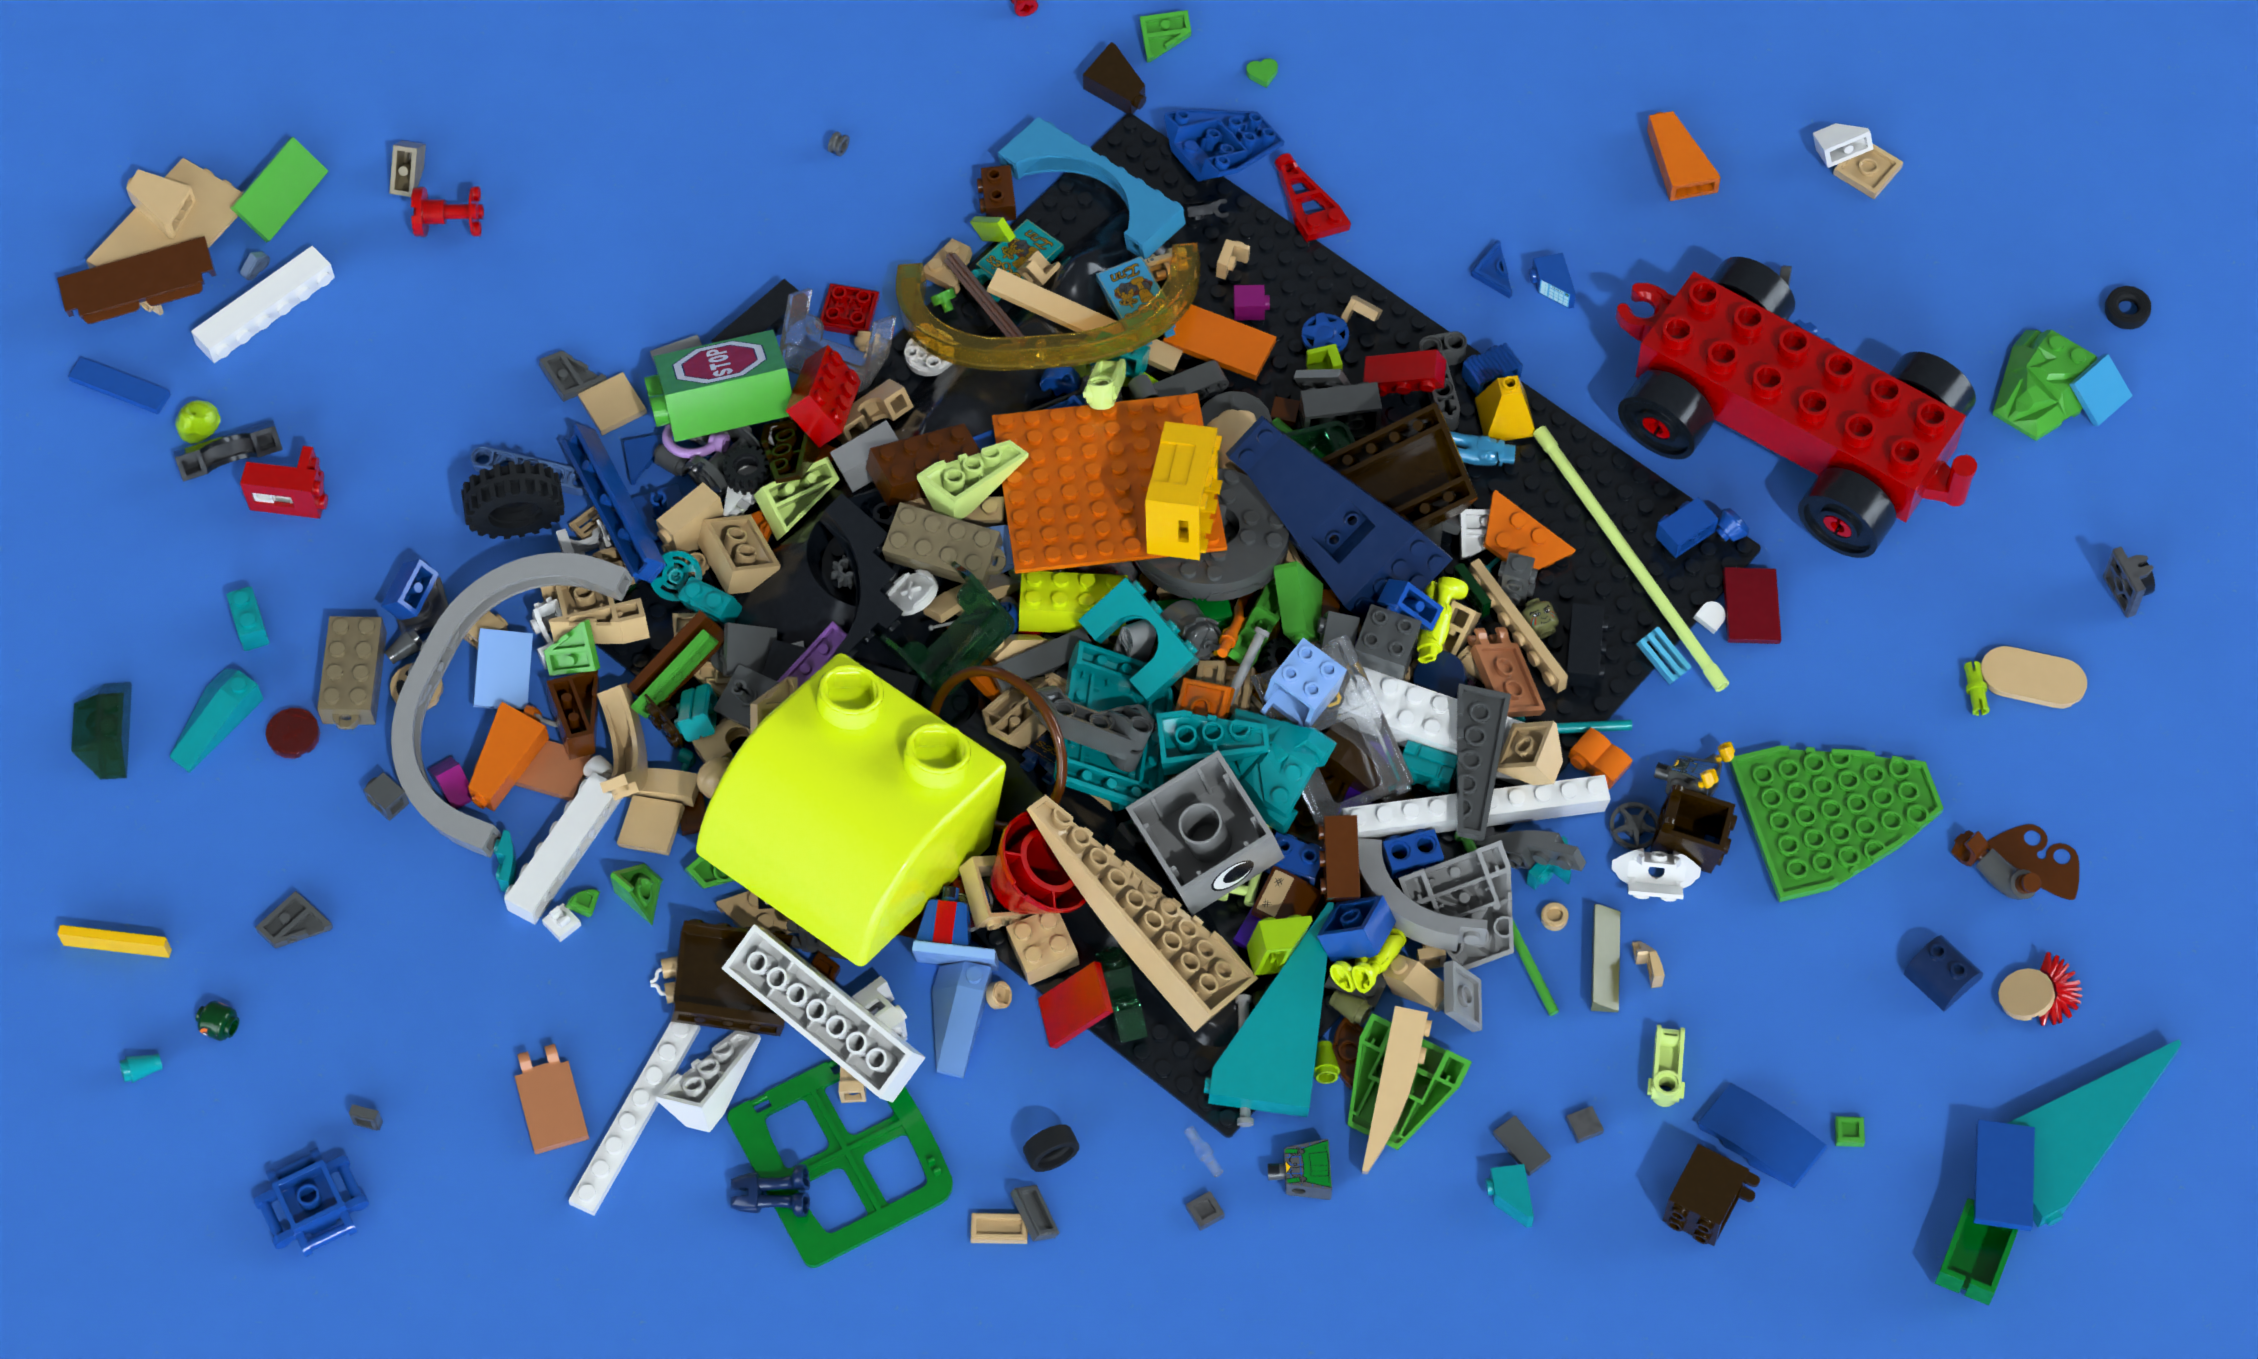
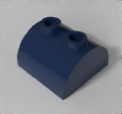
[1904,935,1983,1011]

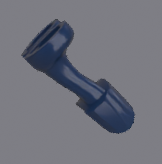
[731,1164,810,1218]

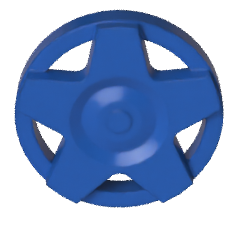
[1301,312,1349,352]

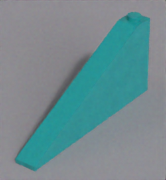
[1204,902,1334,1117]
[2008,1039,2182,1227]

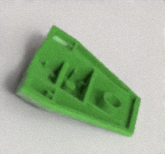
[1348,1013,1472,1150]

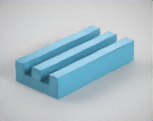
[1636,627,1691,685]

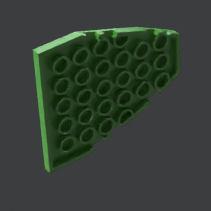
[1729,745,1943,902]

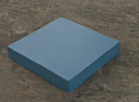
[2069,354,2133,426]

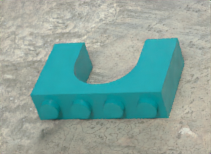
[1078,577,1200,703]

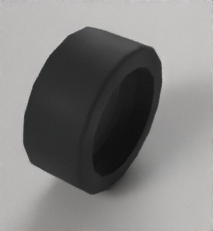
[1023,1125,1079,1172]

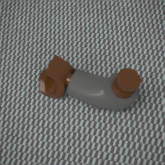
[1951,830,2041,900]

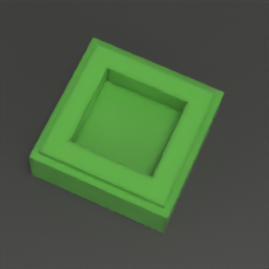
[1834,1116,1865,1147]

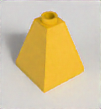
[1475,375,1535,441]

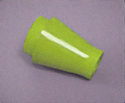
[1314,1041,1340,1084]

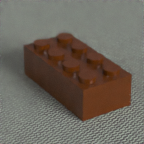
[866,423,981,507]

